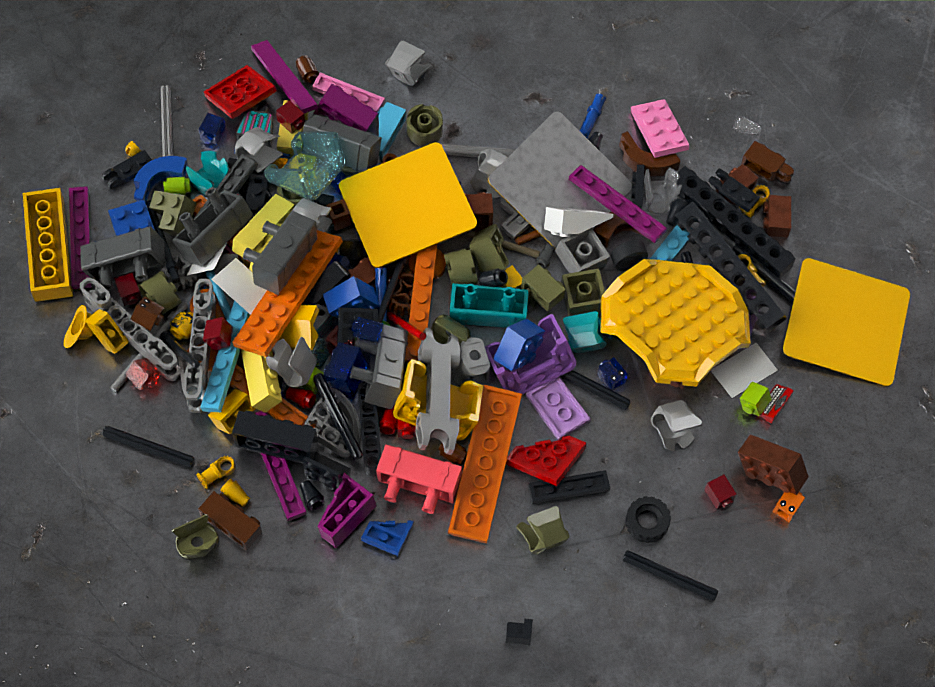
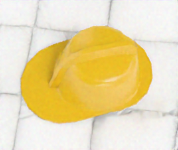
[64,305,94,348]

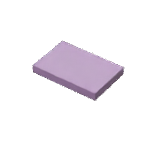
[526,377,591,440]

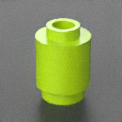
[163,176,191,195]

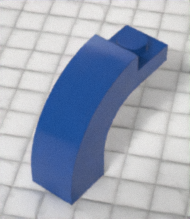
[134,156,188,203]

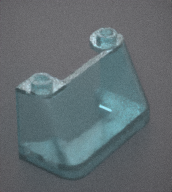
[264,132,345,200]

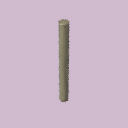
[467,230,540,258]

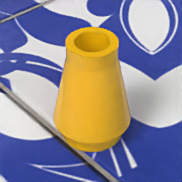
[220,479,251,507]

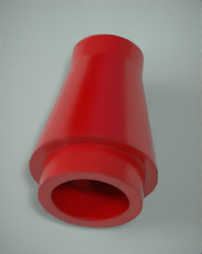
[286,387,316,409]
[378,405,398,435]

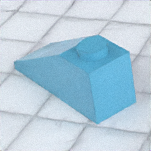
[377,102,406,161]

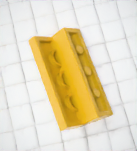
[278,305,319,350]

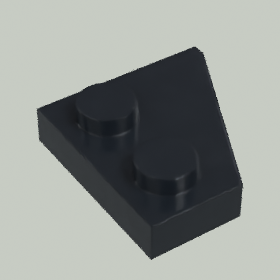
[337,307,378,345]

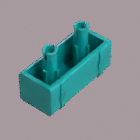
[450,283,529,328]

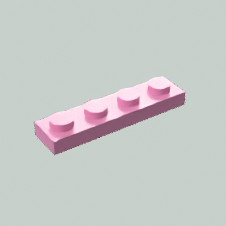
[312,73,385,113]

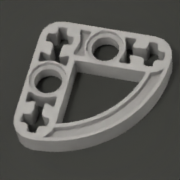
[304,388,361,457]

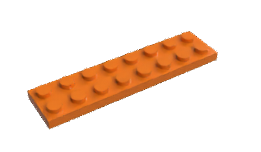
[232,230,343,357]
[448,385,522,544]

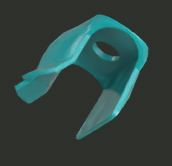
[186,151,229,197]
[563,311,607,354]

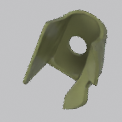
[431,314,471,345]
[516,506,570,555]
[172,514,219,559]

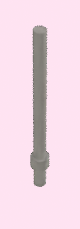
[110,301,189,392]

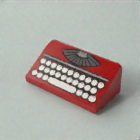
[760,384,794,424]

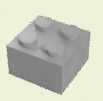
[555,228,610,273]

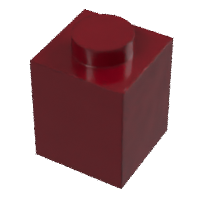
[276,100,305,134]
[114,273,142,306]
[203,317,233,350]
[705,474,737,509]

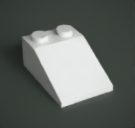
[544,207,613,237]

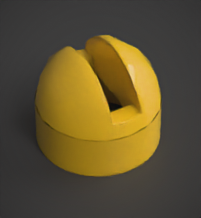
[125,141,141,157]

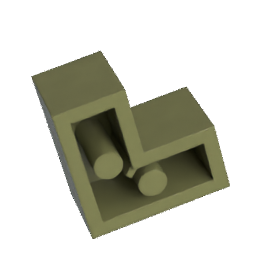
[149,191,197,236]
[469,224,509,272]
[521,264,565,312]

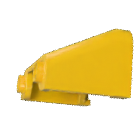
[393,359,483,440]

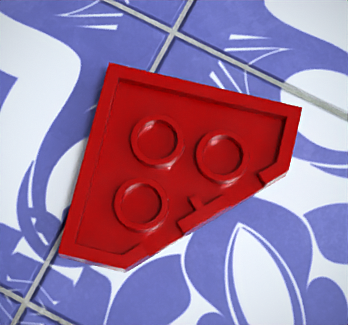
[506,435,586,486]

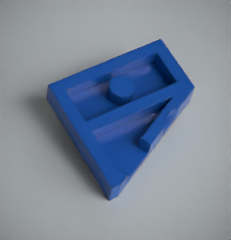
[361,520,414,556]

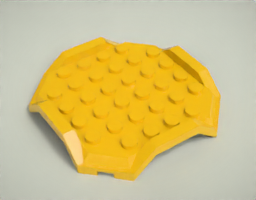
[601,259,751,387]

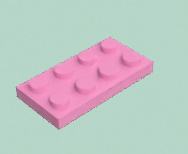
[631,99,689,158]

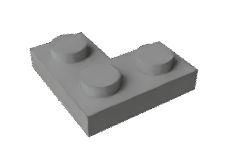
[500,199,531,240]

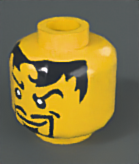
[170,311,193,340]

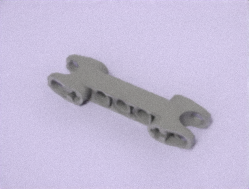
[80,277,181,381]
[183,279,217,413]
[415,328,460,455]

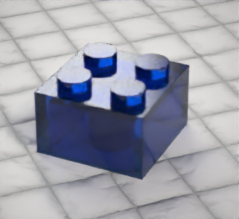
[324,342,368,399]

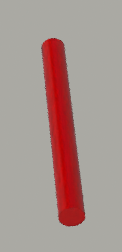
[387,312,426,340]

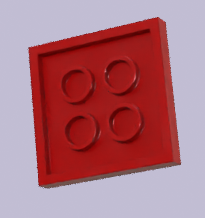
[203,65,277,119]

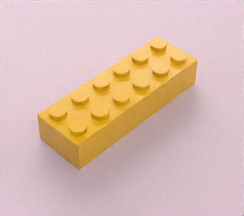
[22,188,73,302]

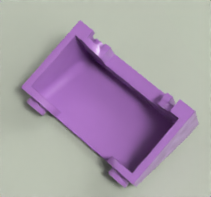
[485,314,576,395]

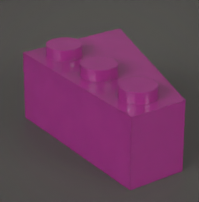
[313,84,378,132]
[317,473,377,548]

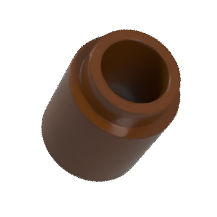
[296,55,319,83]
[438,443,468,466]

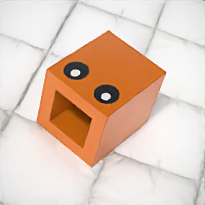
[773,491,805,523]

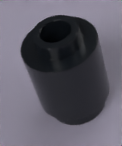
[479,268,508,287]

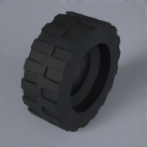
[626,496,671,543]

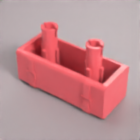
[376,444,462,514]

